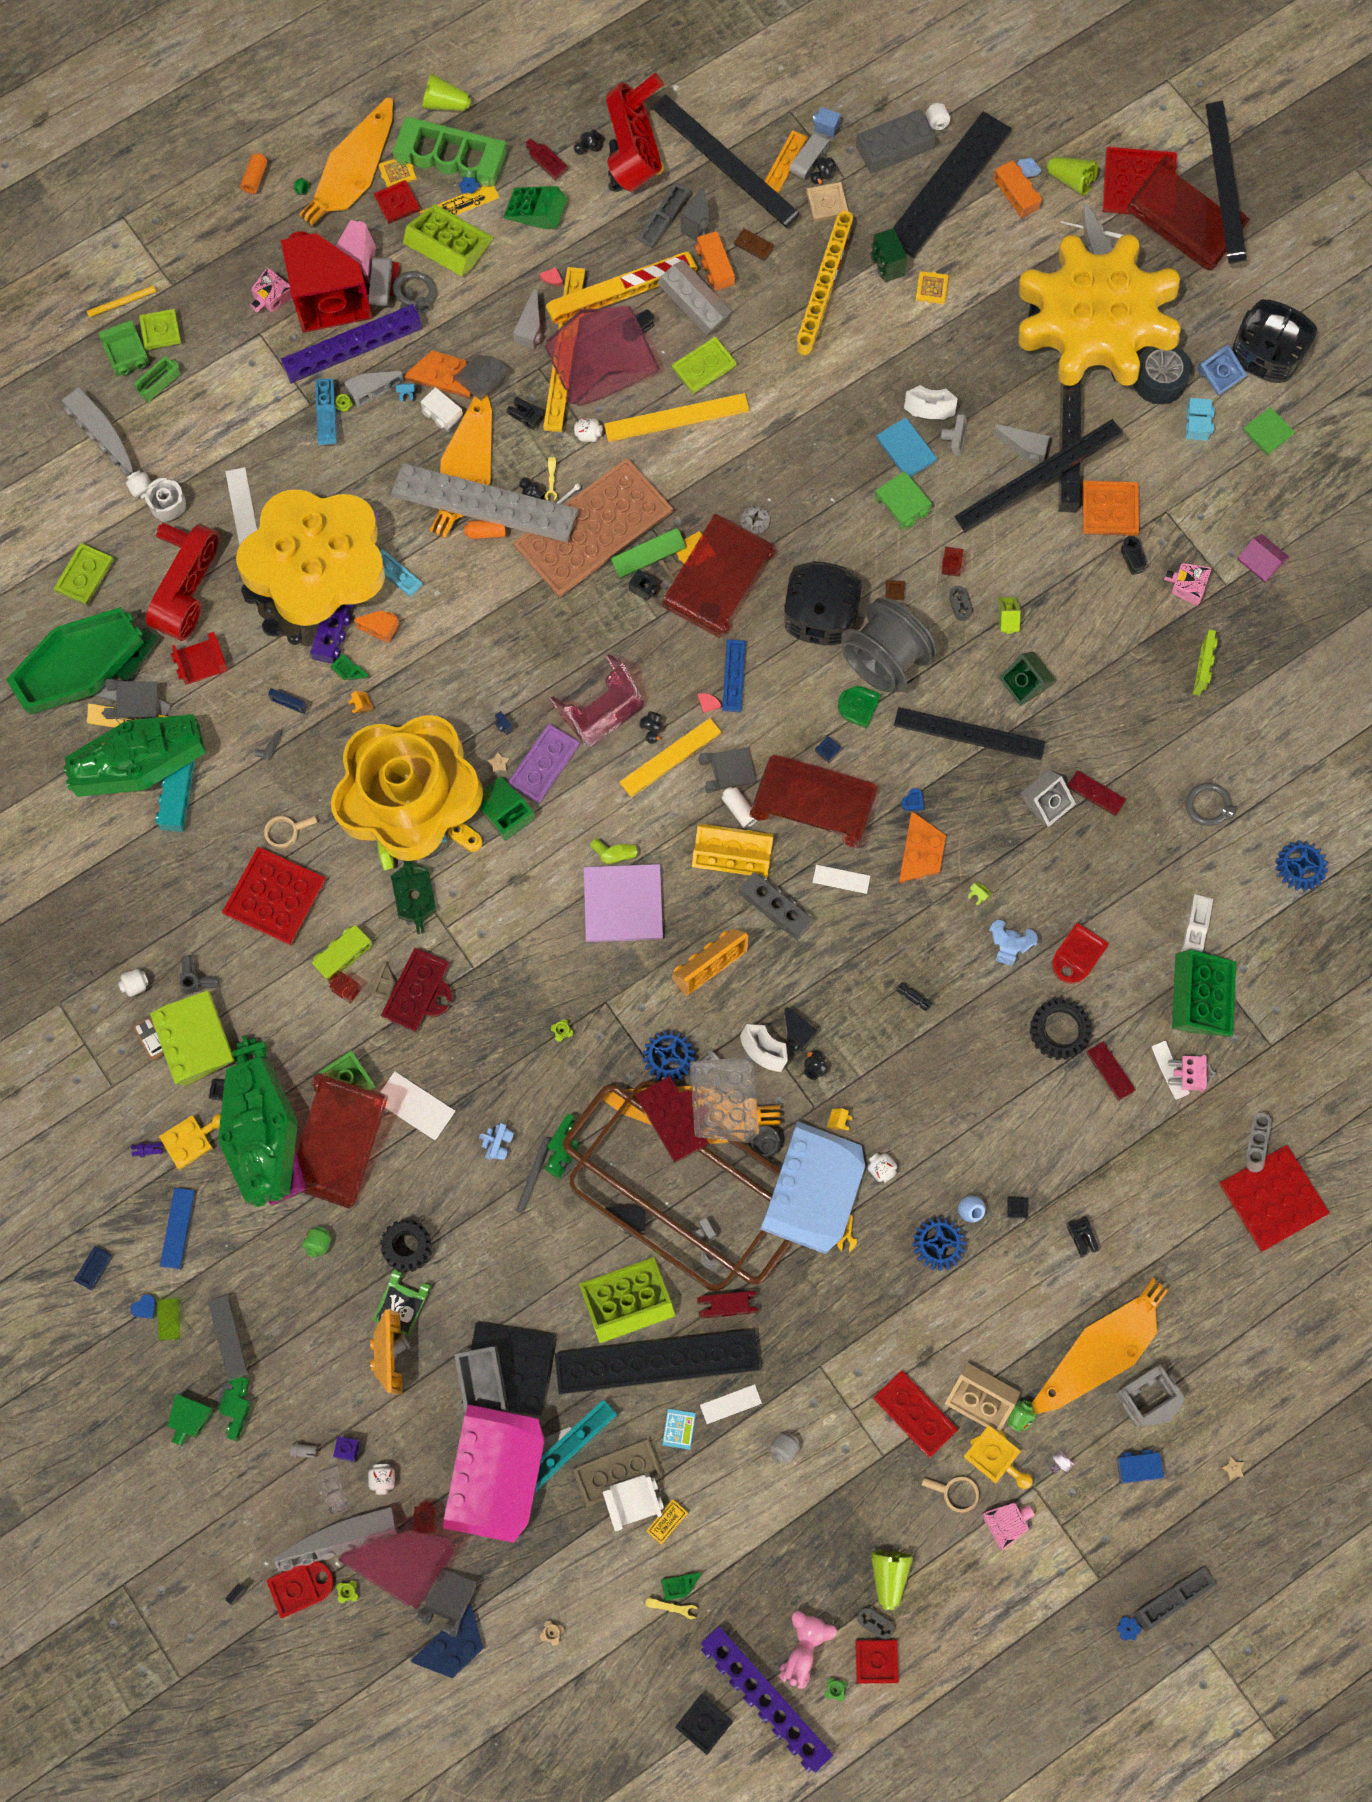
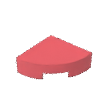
[539,267,563,286]
[698,693,721,713]

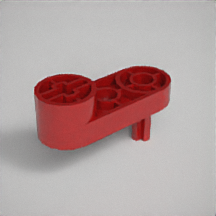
[605,73,664,192]
[146,523,220,641]

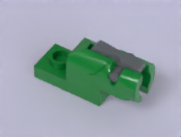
[545,1113,578,1180]
[216,1377,252,1442]

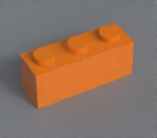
[993,160,1042,219]
[695,231,735,291]

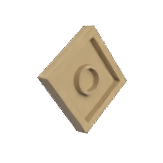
[806,182,848,223]

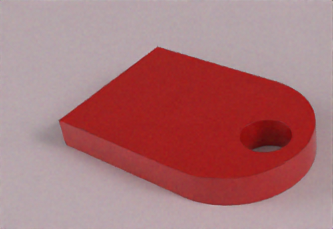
[1052,923,1109,984]
[266,1561,334,1619]

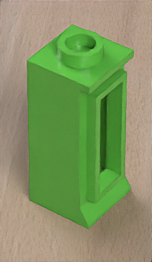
[134,356,181,403]

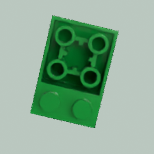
[504,186,568,229]
[478,776,535,841]

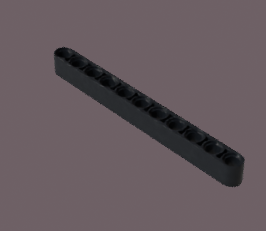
[653,94,800,229]
[1205,100,1247,264]

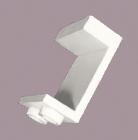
[602,1473,664,1531]

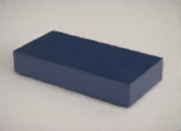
[268,688,307,714]
[73,1246,113,1291]

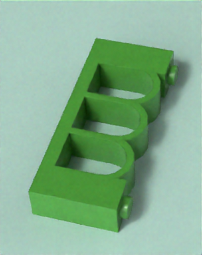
[393,116,507,187]

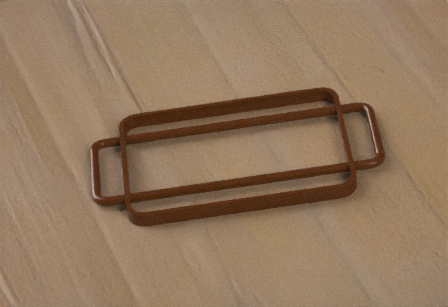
[563,1081,792,1291]

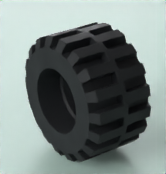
[380,1219,433,1273]

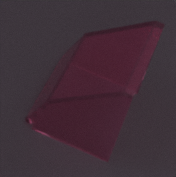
[545,306,660,406]
[338,1531,456,1609]

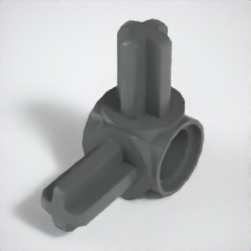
[179,955,218,995]

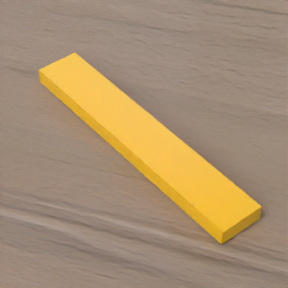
[619,718,721,798]

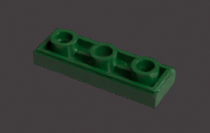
[115,628,160,681]

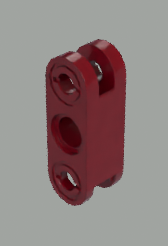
[697,1291,759,1319]

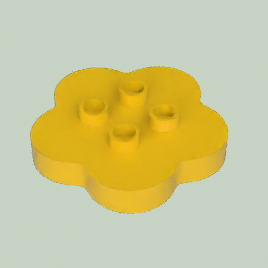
[236,489,385,626]
[331,715,483,861]

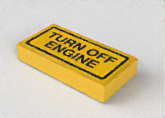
[646,1499,688,1545]

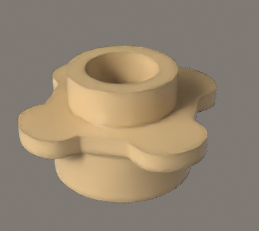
[540,1621,564,1646]

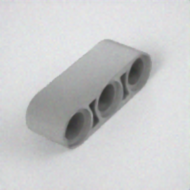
[789,132,831,180]
[369,257,392,306]
[1246,1113,1271,1172]

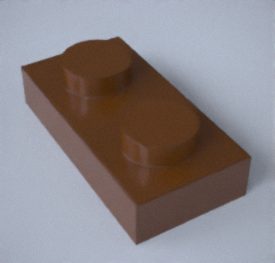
[734,228,774,261]

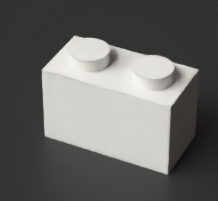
[421,387,463,432]

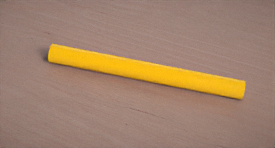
[87,285,156,318]

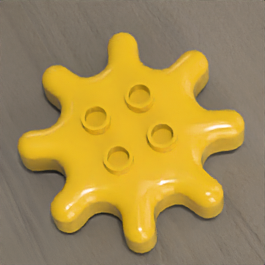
[1018,234,1181,386]

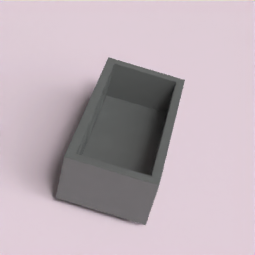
[856,109,936,174]
[454,1345,509,1412]

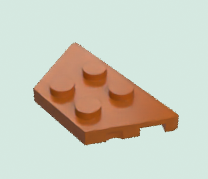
[404,350,471,399]
[899,812,946,884]

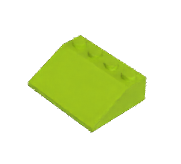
[403,204,494,276]
[150,990,235,1086]
[579,1257,675,1344]

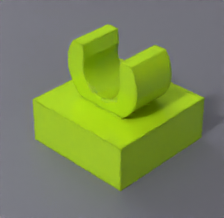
[968,881,993,905]

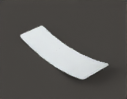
[1152,1041,1189,1100]

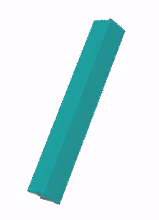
[534,1400,618,1494]

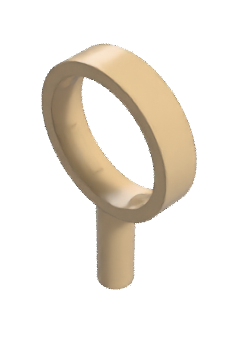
[264,816,318,849]
[922,1477,979,1513]

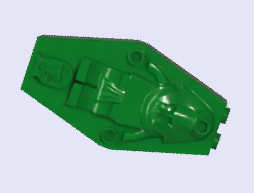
[6,607,144,715]
[63,714,206,797]
[218,1057,297,1207]

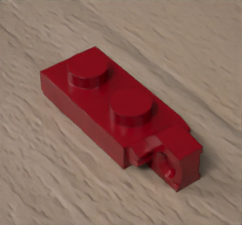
[526,138,568,180]

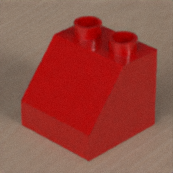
[280,231,373,333]

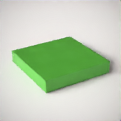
[1243,407,1295,456]

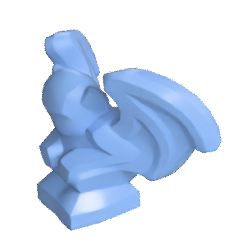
[989,920,1037,966]

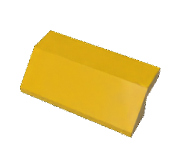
[692,823,774,878]

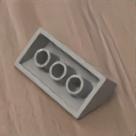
[657,260,732,336]

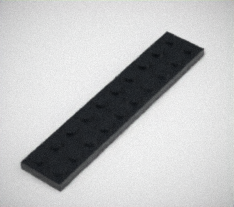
[893,111,1012,259]
[554,1330,760,1395]

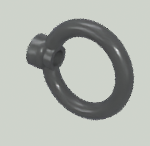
[393,271,436,314]
[1186,783,1237,826]

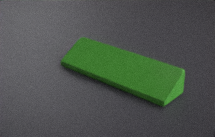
[611,528,686,578]

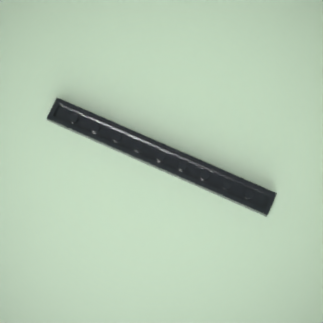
[954,419,1123,533]

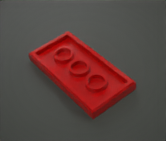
[872,1370,958,1458]

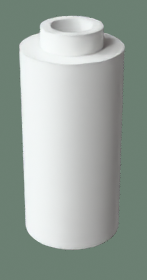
[722,787,759,829]

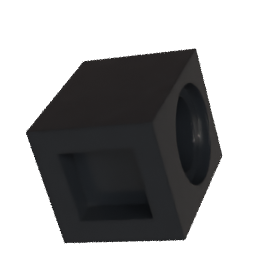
[628,569,658,601]

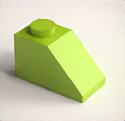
[998,597,1020,634]

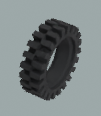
[1030,998,1092,1060]

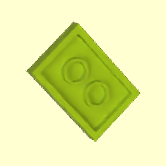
[672,337,736,394]
[53,543,114,606]
[1193,629,1218,696]

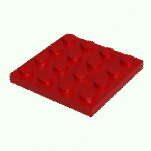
[1102,146,1177,218]
[222,847,326,946]
[1219,1145,1330,1252]

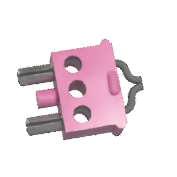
[1168,1055,1216,1093]

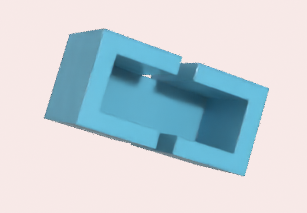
[1186,398,1215,440]

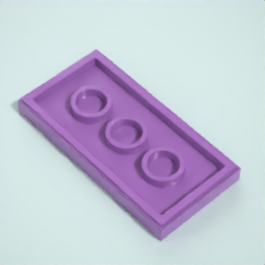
[508,724,580,804]

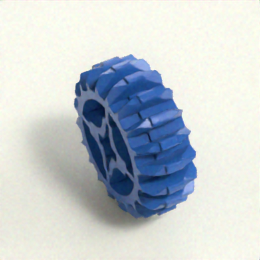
[1275,840,1328,892]
[643,1030,695,1082]
[912,1217,966,1271]

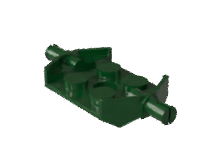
[390,860,436,934]

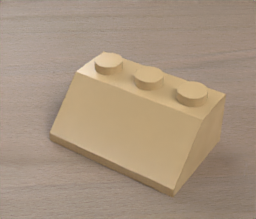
[945,1363,1021,1433]

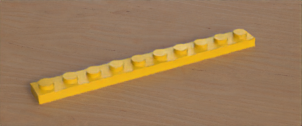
[544,267,585,432]

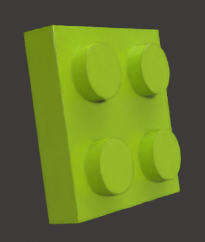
[139,309,181,350]

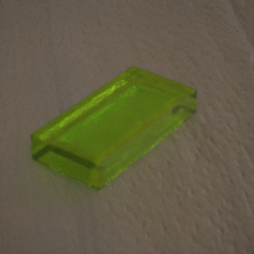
[157,1299,180,1341]

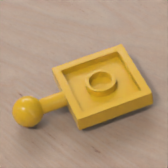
[159,1113,221,1170]
[963,1425,1033,1489]

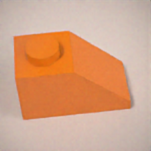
[354,610,399,644]

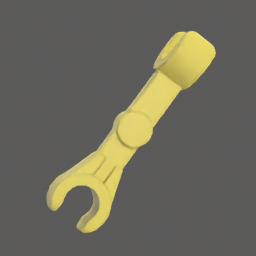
[545,457,557,502]
[645,1598,697,1619]

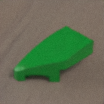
[330,654,369,680]
[661,1572,701,1601]

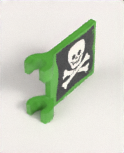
[373,1270,432,1336]

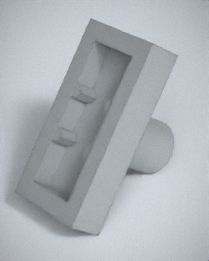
[941,415,968,456]

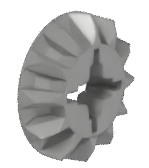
[741,505,770,534]

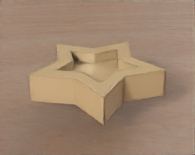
[488,752,510,774]
[1221,1457,1245,1481]

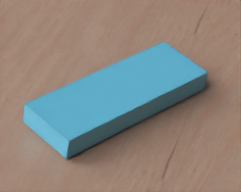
[380,548,423,597]

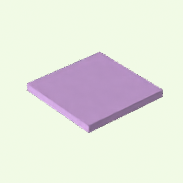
[584,864,663,942]

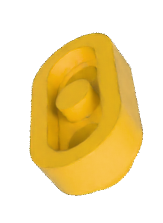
[448,823,482,852]

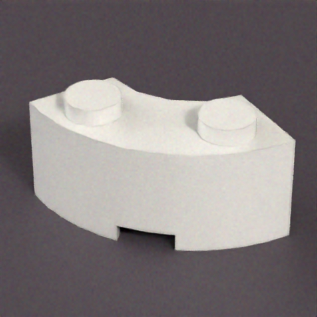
[904,385,958,420]
[740,1024,788,1072]

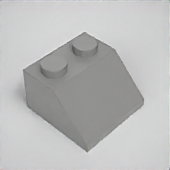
[1020,770,1076,827]

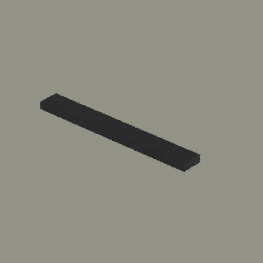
[894,707,1045,760]

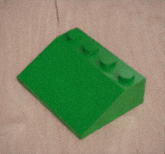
[1172,950,1236,1037]

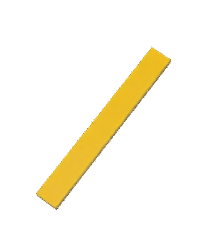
[604,393,749,442]

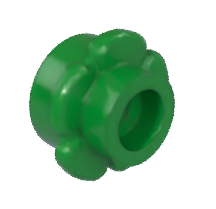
[293,177,309,195]

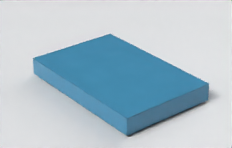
[876,417,937,477]

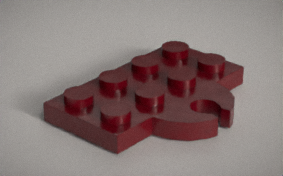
[380,947,452,1033]
[635,1076,709,1164]

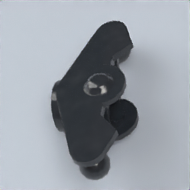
[241,584,302,645]

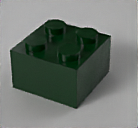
[870,228,907,283]

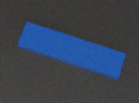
[722,639,745,712]
[160,1188,195,1270]

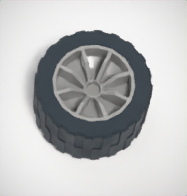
[1134,346,1191,405]

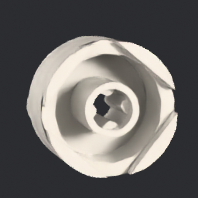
[145,478,186,522]

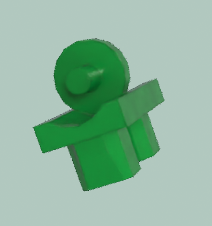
[232,1035,268,1065]

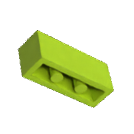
[312,925,373,984]

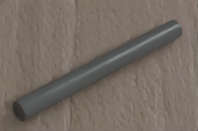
[515,1138,551,1214]

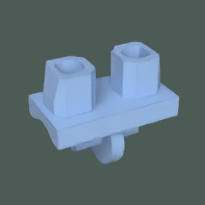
[479,1123,514,1160]

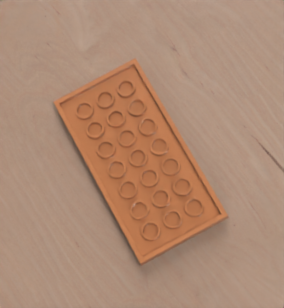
[513,458,673,598]

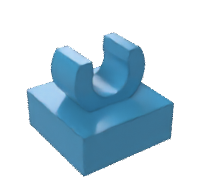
[396,383,416,401]

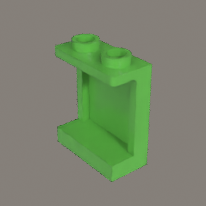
[98,320,150,377]
[874,471,931,530]

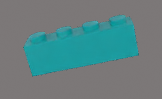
[155,760,195,832]

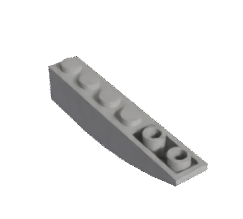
[1082,203,1113,254]
[62,387,134,477]
[273,1507,399,1571]

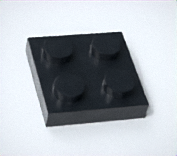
[675,1694,734,1755]

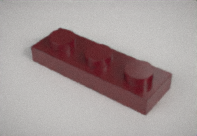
[1067,770,1126,817]
[1086,1042,1136,1102]

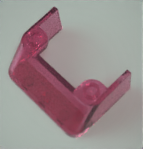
[551,654,644,746]

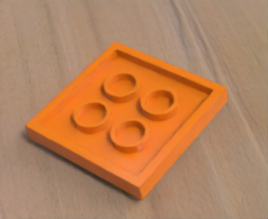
[1082,481,1139,536]

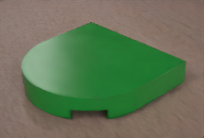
[838,686,881,729]

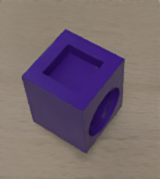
[333,1436,361,1463]

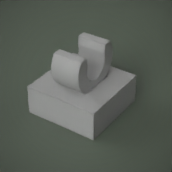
[694,1218,716,1242]

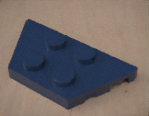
[410,1604,484,1679]

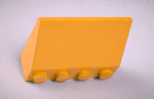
[672,929,748,997]

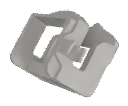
[1115,1364,1184,1426]

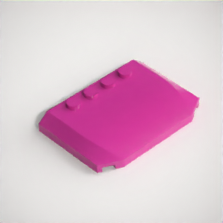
[443,1404,545,1543]

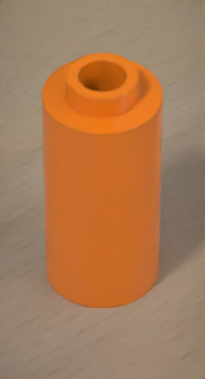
[240,153,267,194]
[464,520,506,539]

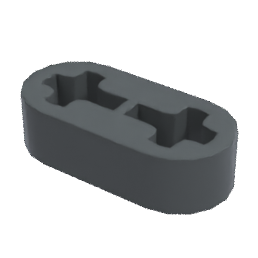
[949,586,972,621]
[857,1608,894,1639]

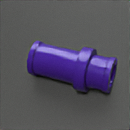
[131,1141,163,1158]

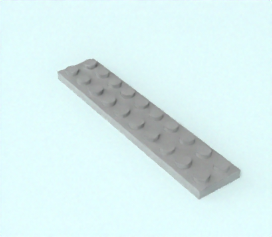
[391,463,578,542]

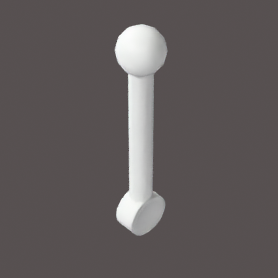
[557,484,581,504]

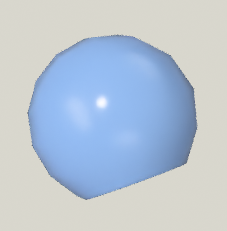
[958,1195,986,1223]

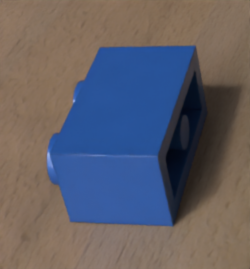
[1116,1450,1164,1484]

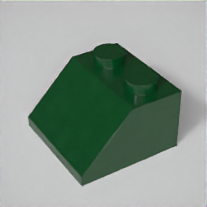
[998,651,1056,706]

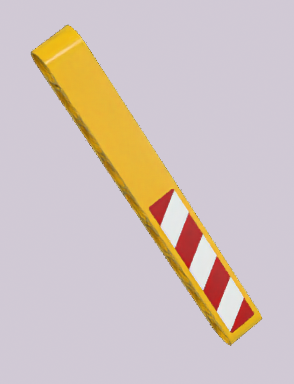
[797,211,853,355]
[546,252,698,324]

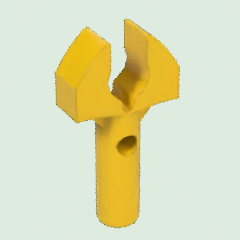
[836,1214,857,1253]

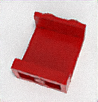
[170,631,228,685]

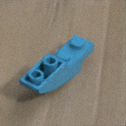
[315,378,337,445]

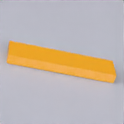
[764,130,808,194]

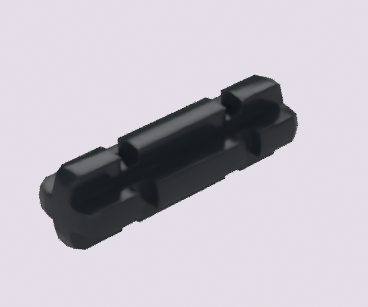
[896,982,932,1011]

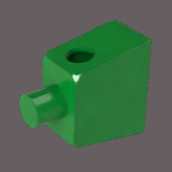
[167,1394,215,1446]

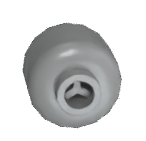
[770,1433,800,1464]

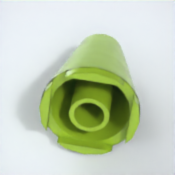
[422,73,471,111]
[1047,156,1098,196]
[871,1550,912,1610]

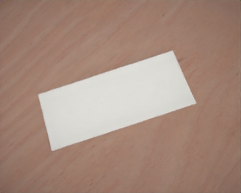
[374,1071,455,1140]

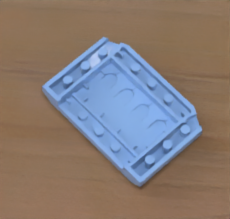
[760,1121,865,1254]

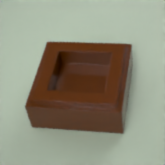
[885,580,905,601]

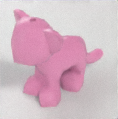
[779,1611,837,1689]

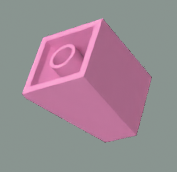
[336,220,376,284]

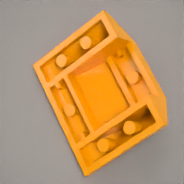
[370,1309,403,1395]

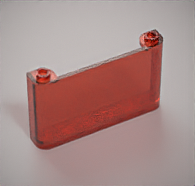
[1127,156,1250,271]
[662,513,775,638]
[749,755,878,849]
[297,1073,388,1209]

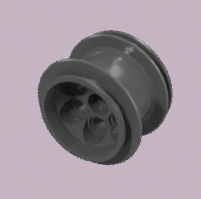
[841,597,937,692]

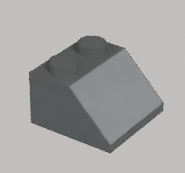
[681,188,709,242]
[454,355,507,401]

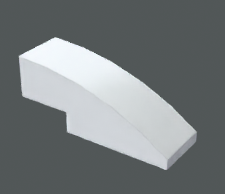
[1181,894,1213,952]

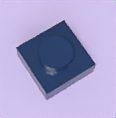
[495,711,513,735]
[815,736,842,763]

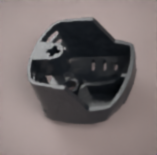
[1232,299,1317,383]
[784,561,862,645]

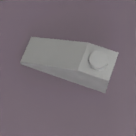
[513,289,542,349]
[345,371,404,408]
[993,424,1049,463]

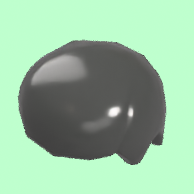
[750,1126,781,1158]

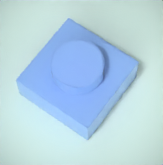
[1016,158,1041,177]

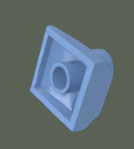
[1198,345,1247,395]

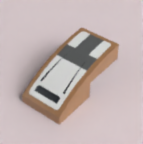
[133,1017,164,1061]

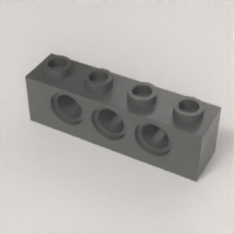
[739,872,813,941]

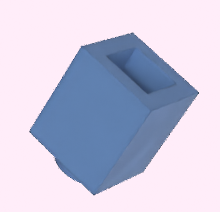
[812,107,840,138]

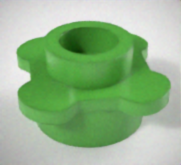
[824,1678,847,1701]

